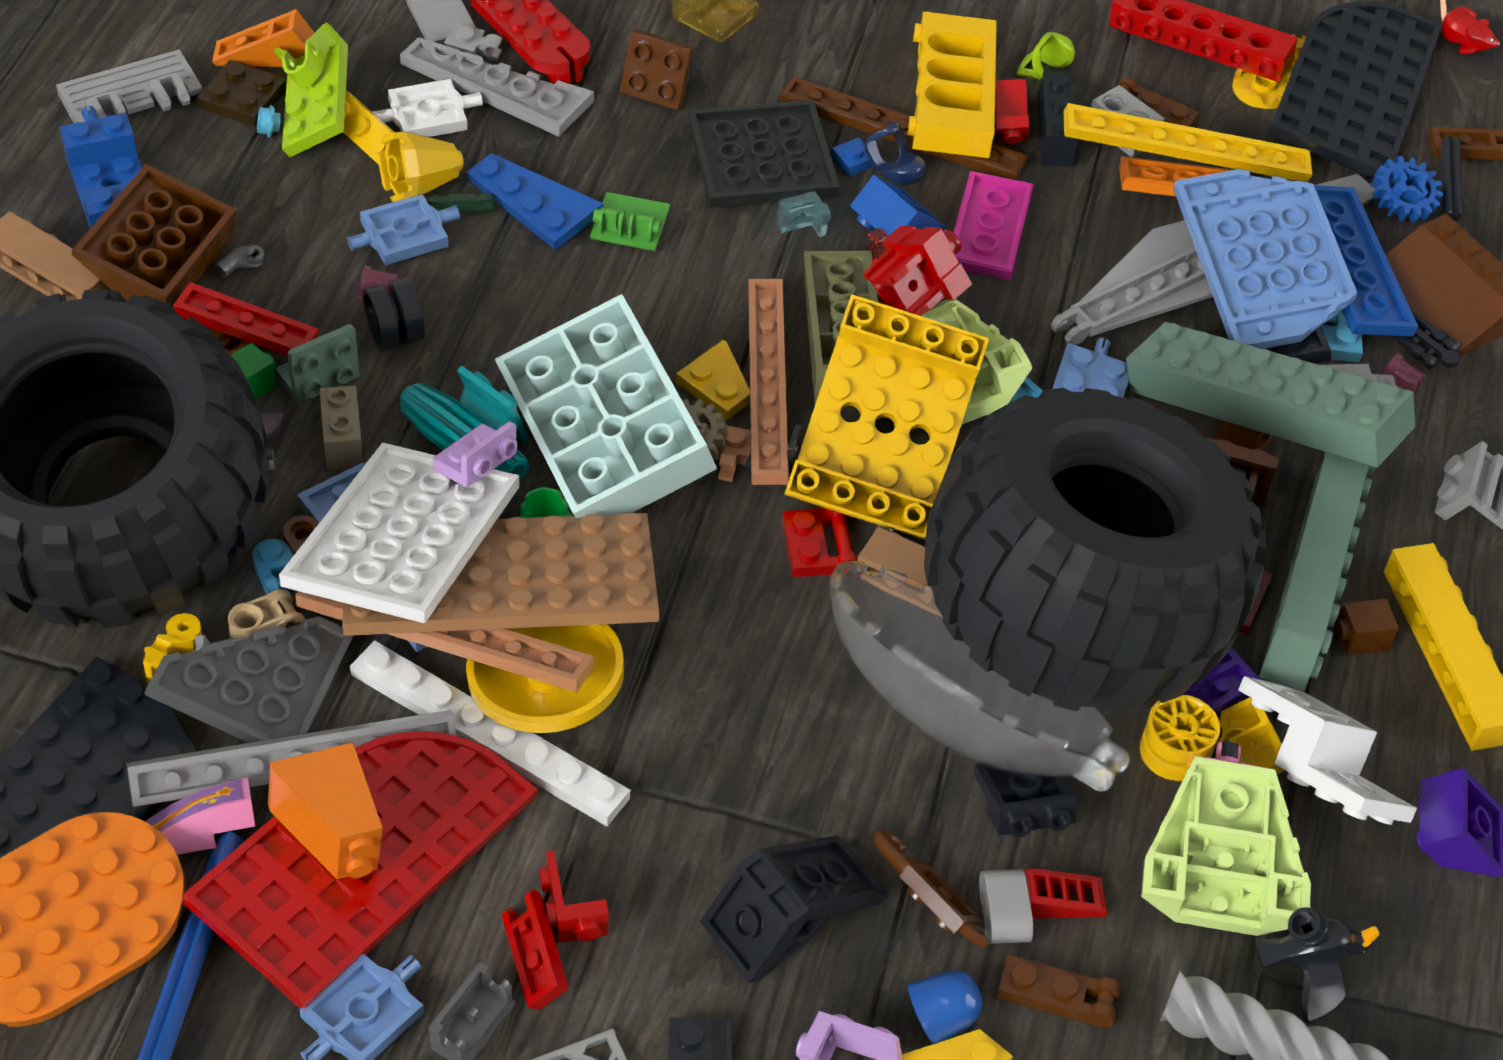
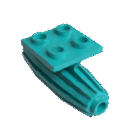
[400,366,529,483]

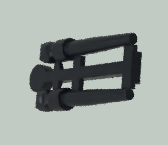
[1390,310,1460,370]

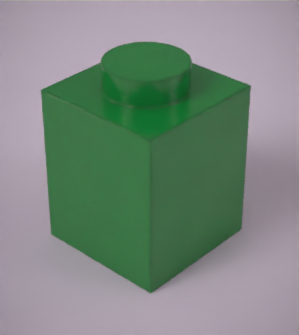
[231,343,277,399]

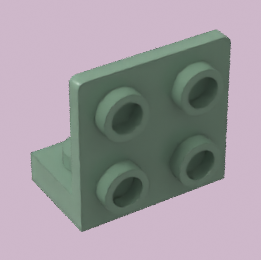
[276,324,360,404]

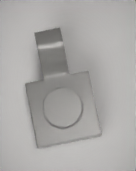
[444,22,502,61]

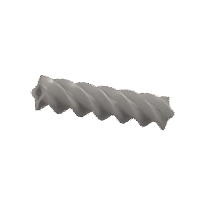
[1160,971,1389,1060]

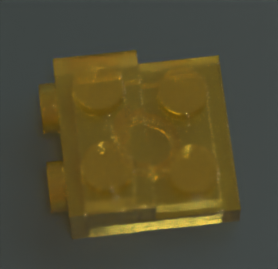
[672,0,759,43]

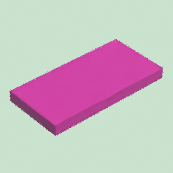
[954,171,1034,280]

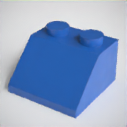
[850,174,947,241]

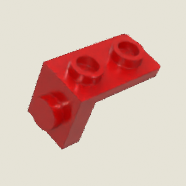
[995,79,1029,143]
[539,850,609,943]

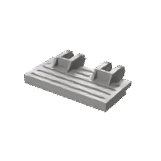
[56,49,203,123]

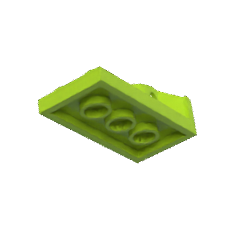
[273,23,348,157]

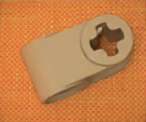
[228,589,306,639]

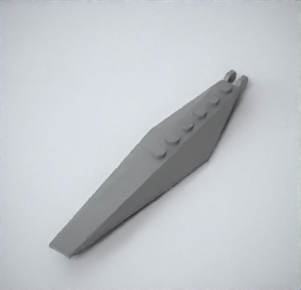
[1050,174,1376,345]

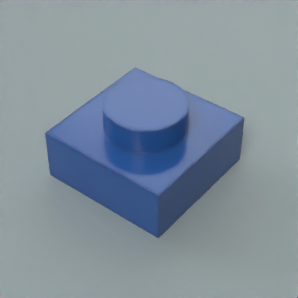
[831,138,874,177]

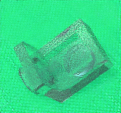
[776,191,831,237]

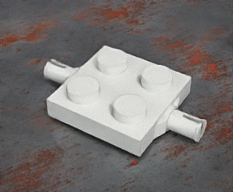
[372,79,483,137]

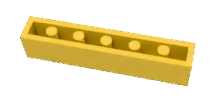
[1384,543,1503,751]

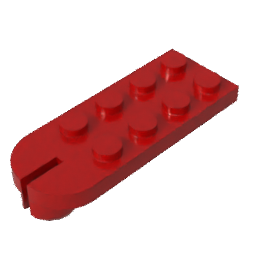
[471,0,591,84]

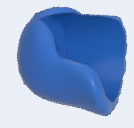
[907,970,983,1044]

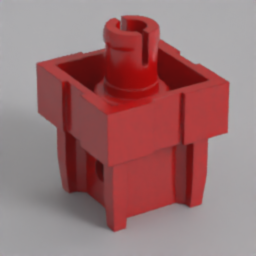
[863,226,972,316]

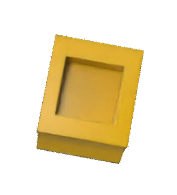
[143,613,202,684]

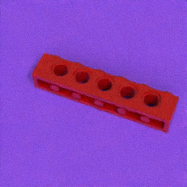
[1109,0,1298,83]

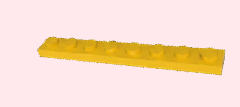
[1064,103,1312,182]

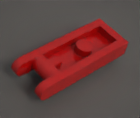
[502,889,569,1010]

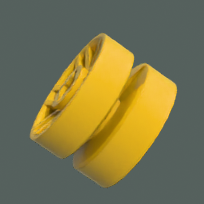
[1140,695,1220,781]

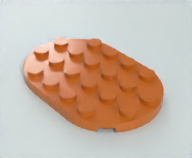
[0,812,186,1027]

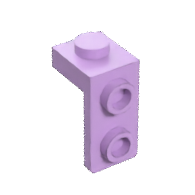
[796,1011,902,1060]

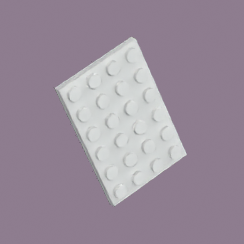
[279,443,519,623]

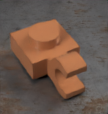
[717,425,751,482]

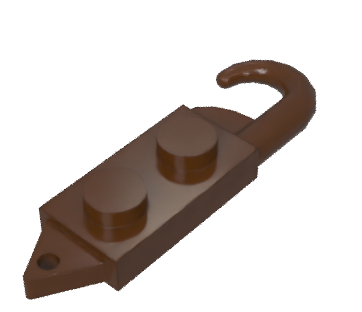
[873,829,990,949]

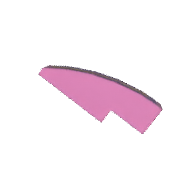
[145,778,255,855]

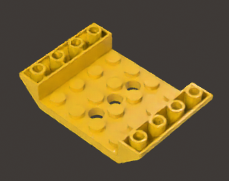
[784,294,989,540]

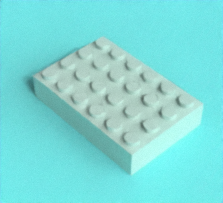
[495,294,717,519]

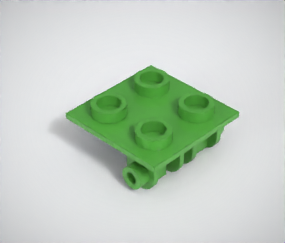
[590,192,671,251]

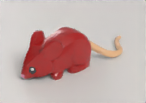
[1413,0,1500,54]

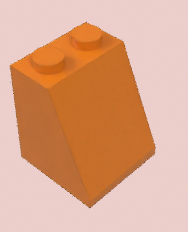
[268,742,383,879]

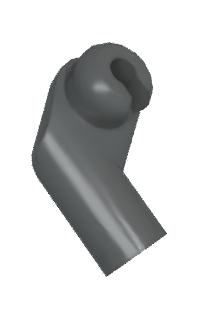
[213,245,265,279]

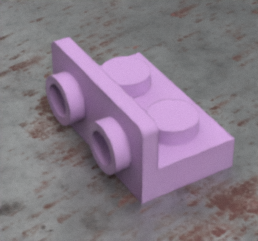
[433,422,517,488]

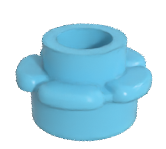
[257,106,280,138]

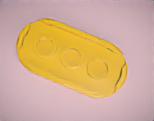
[1232,35,1306,109]

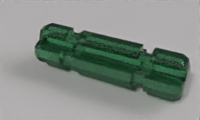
[427,193,493,213]

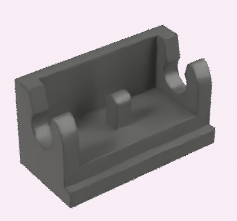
[429,962,516,1060]

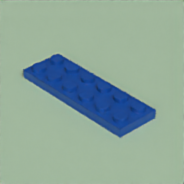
[1314,185,1418,336]

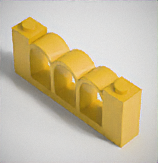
[907,11,996,158]

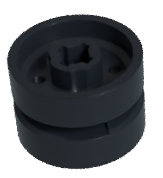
[362,278,425,350]

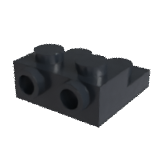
[975,752,1077,837]

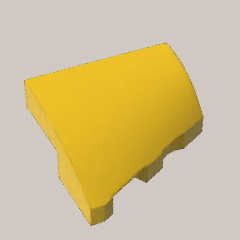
[1217,697,1285,774]

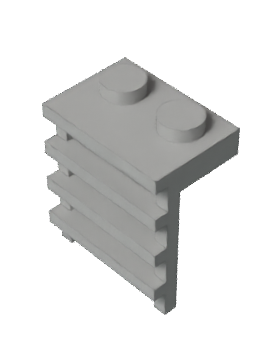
[1434,441,1503,530]

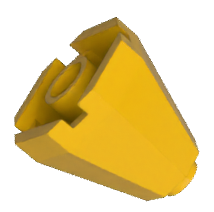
[378,131,464,202]

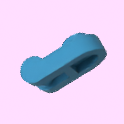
[252,539,296,595]

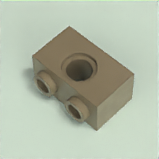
[320,385,363,471]

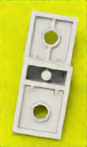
[1239,676,1417,825]

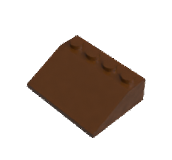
[72,164,237,307]
[1385,214,1503,356]

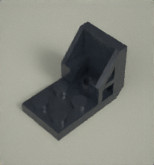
[700,835,888,983]

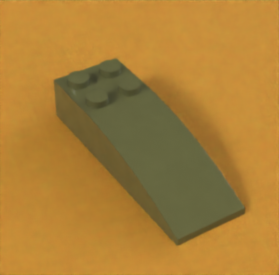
[804,251,878,403]

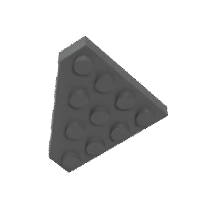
[144,616,353,743]

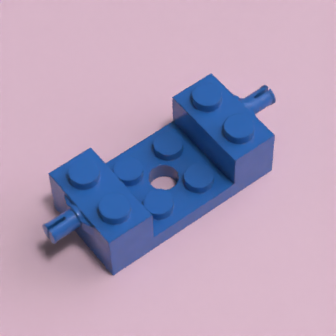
[59,106,142,228]

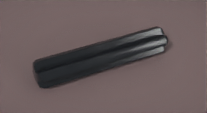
[1441,136,1463,221]

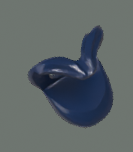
[865,120,926,185]

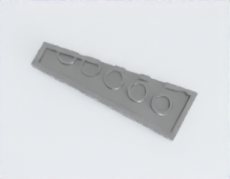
[400,37,594,137]

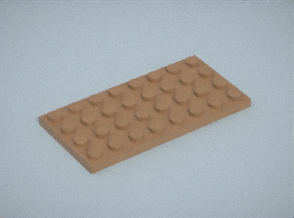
[342,513,659,636]

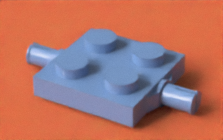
[347,194,460,265]
[1052,338,1129,397]
[299,954,424,1060]

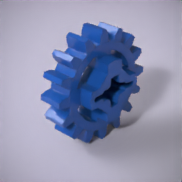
[1371,156,1443,223]

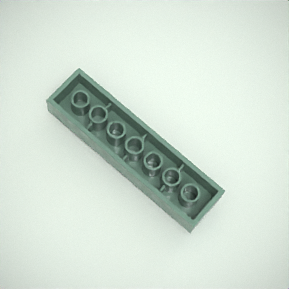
[1126,322,1415,468]
[1259,451,1375,692]

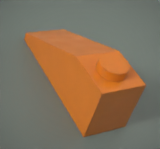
[212,9,314,67]

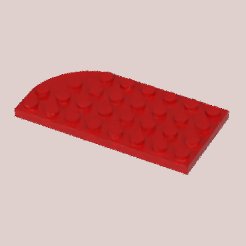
[182,731,538,1009]

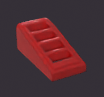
[1023,869,1107,919]

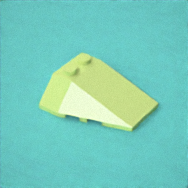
[922,299,1032,425]
[1141,756,1311,936]

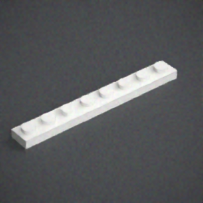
[350,640,630,826]

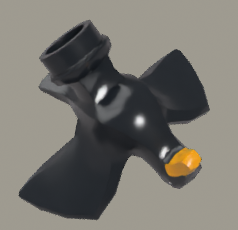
[1255,907,1379,1023]

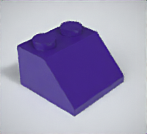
[1417,768,1503,877]

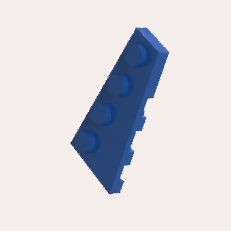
[467,153,604,250]

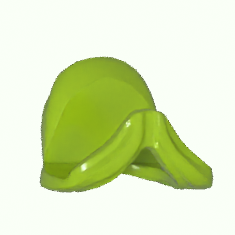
[1016,32,1075,80]

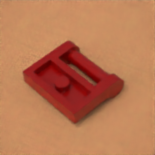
[782,508,858,578]

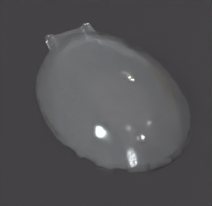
[829,561,1130,791]

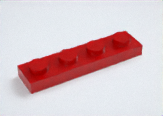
[173,282,319,356]

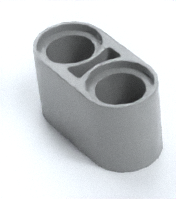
[979,869,1033,944]

